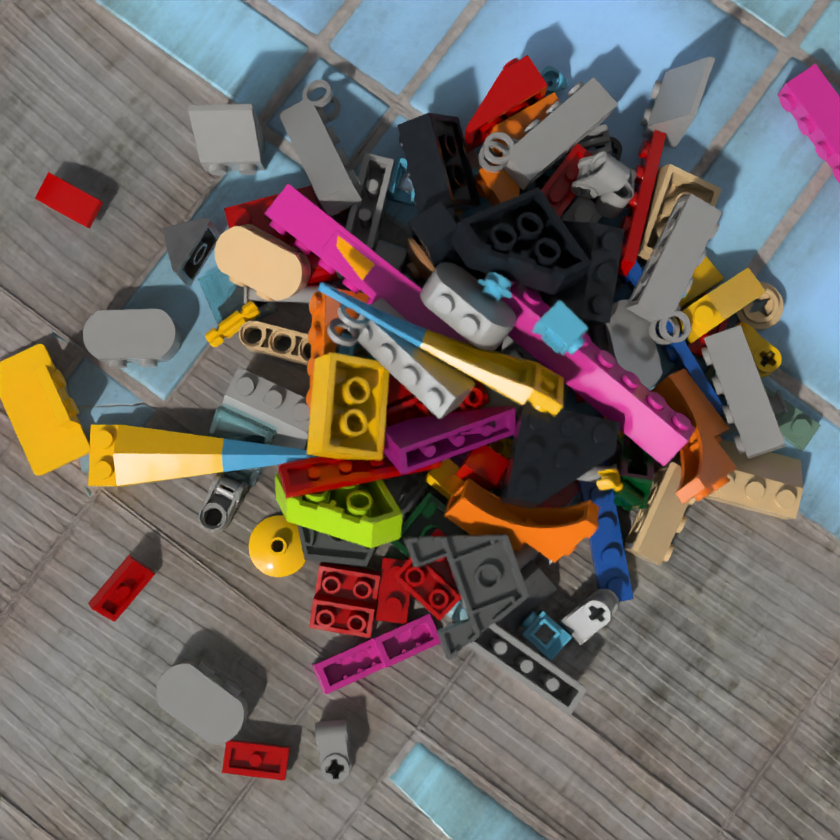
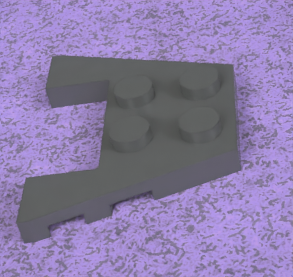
[298,476,406,566]
[404,534,529,660]

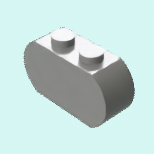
[420,262,517,351]
[591,300,662,389]
[83,309,182,368]
[156,660,249,744]

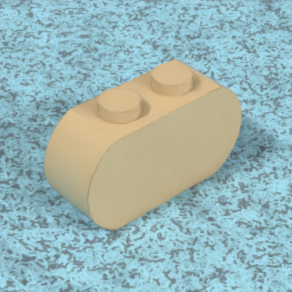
[215,224,311,301]

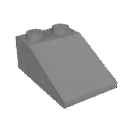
[640,56,715,148]
[188,104,265,176]

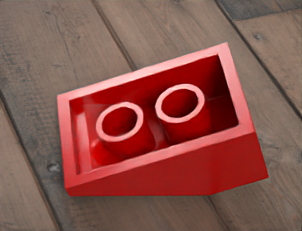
[465,55,548,153]

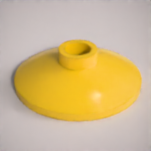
[248,515,307,577]

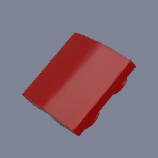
[393,527,461,621]
[309,562,381,638]

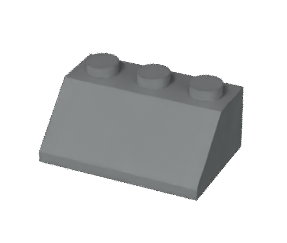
[217,367,310,450]

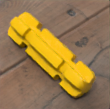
[205,301,261,348]

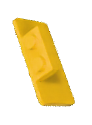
[0,344,90,476]

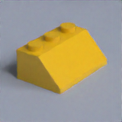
[307,353,389,460]

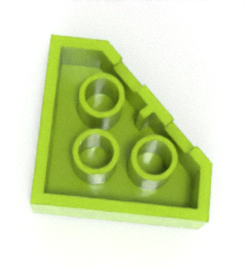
[275,473,403,548]

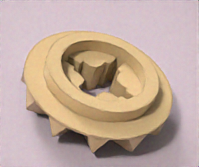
[736,282,784,331]

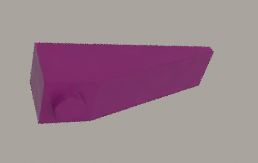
[384,405,515,475]

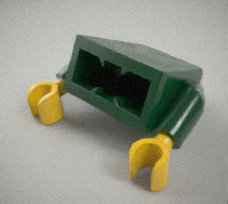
[597,417,654,511]

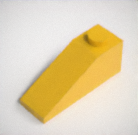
[675,267,766,344]

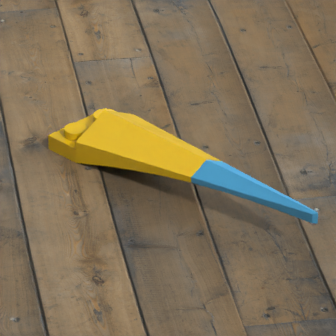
[317,282,564,416]
[88,424,319,487]

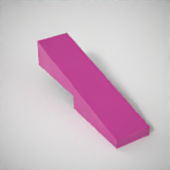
[312,613,441,694]

